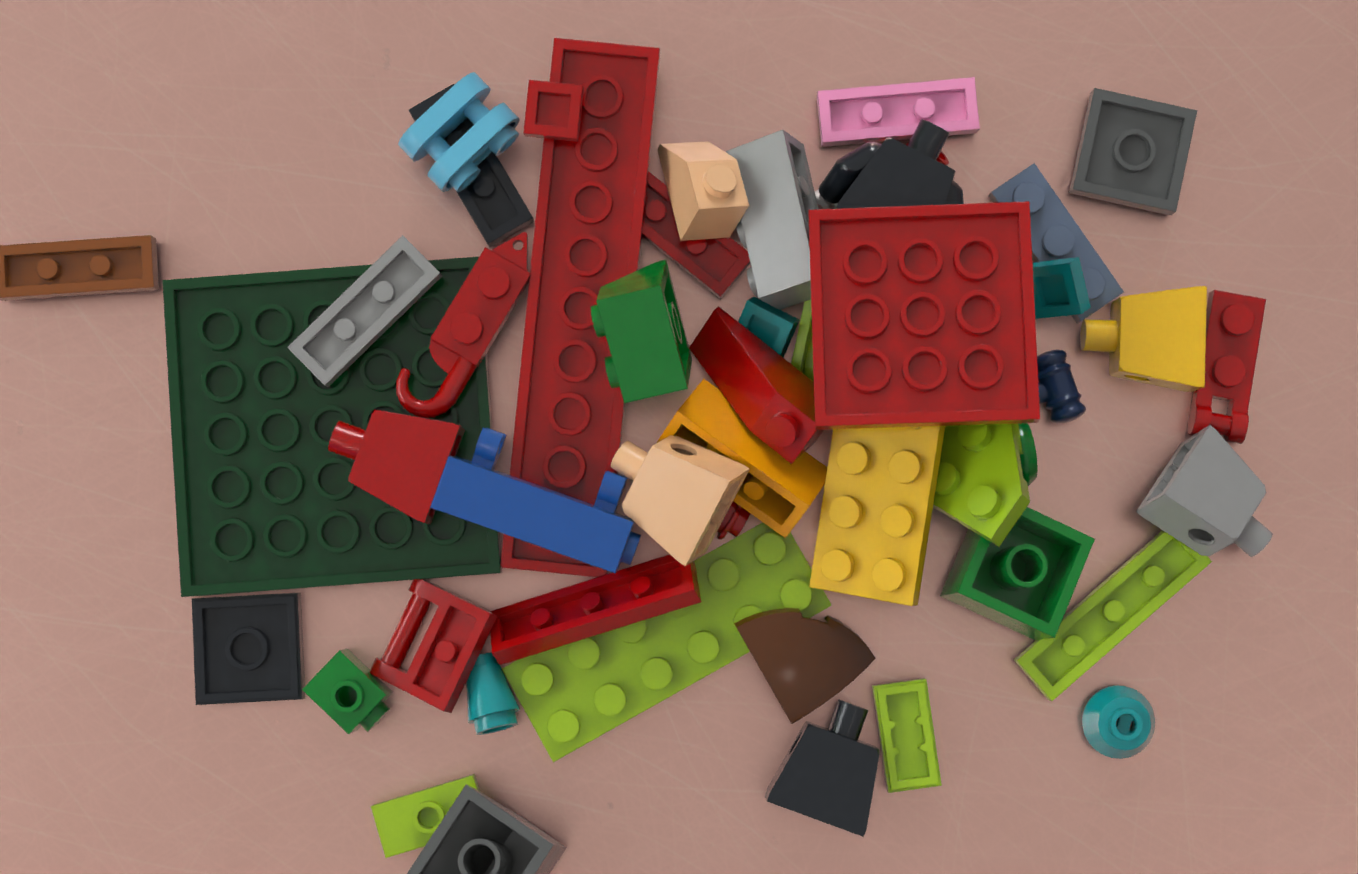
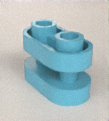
[398,72,520,192]

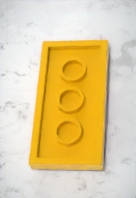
[809,426,945,606]

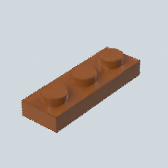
[0,235,159,301]

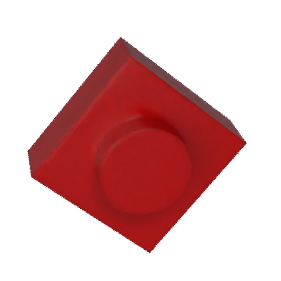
[523,80,584,142]

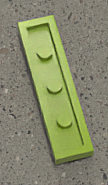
[1014,530,1212,701]

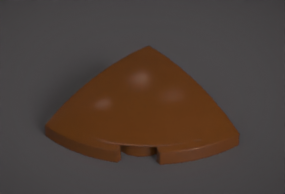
[734,608,876,724]

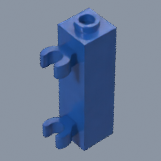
[430,427,641,573]

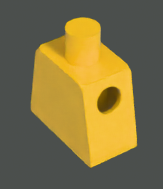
[1080,286,1207,392]

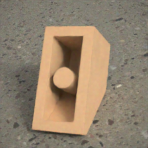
[657,141,749,241]

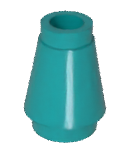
[466,653,520,735]

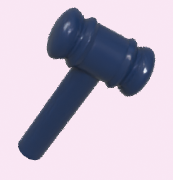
[1037,350,1086,423]

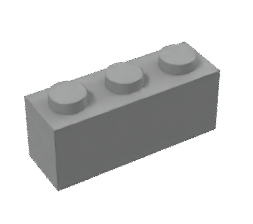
[726,130,818,310]

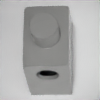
[1136,425,1273,557]

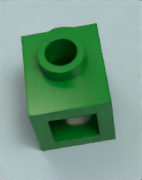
[302,649,393,734]

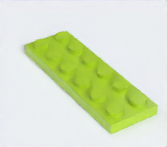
[502,522,832,762]

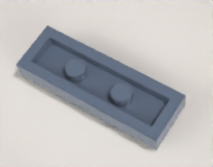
[988,163,1124,324]

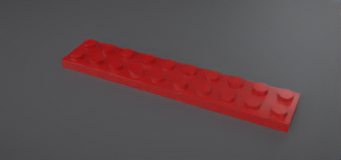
[500,38,660,577]

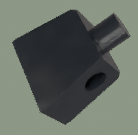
[765,699,880,837]

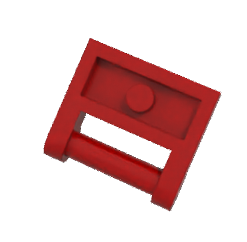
[369,579,498,713]

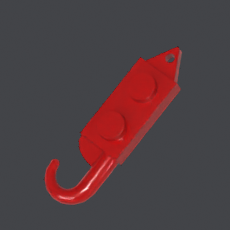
[396,232,531,418]

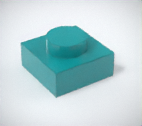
[1033,257,1091,319]
[738,297,800,358]

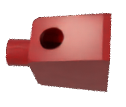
[328,410,465,525]

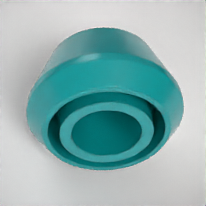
[1082,685,1155,759]

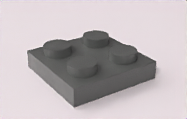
[1069,88,1197,215]

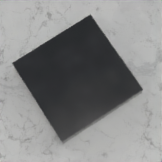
[192,593,305,705]

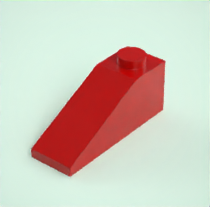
[689,306,824,464]

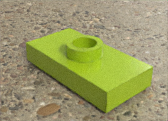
[872,678,942,793]
[371,774,480,858]

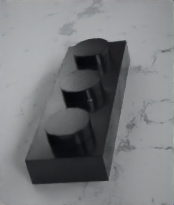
[409,84,534,248]

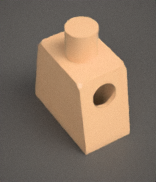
[611,435,750,566]

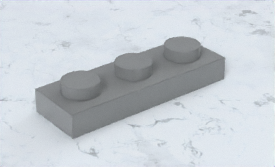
[287,235,442,387]

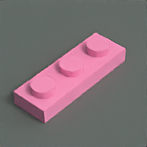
[817,77,980,147]

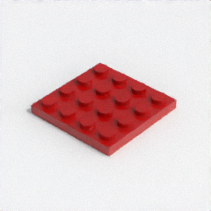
[808,201,1040,430]

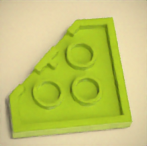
[933,423,1030,547]

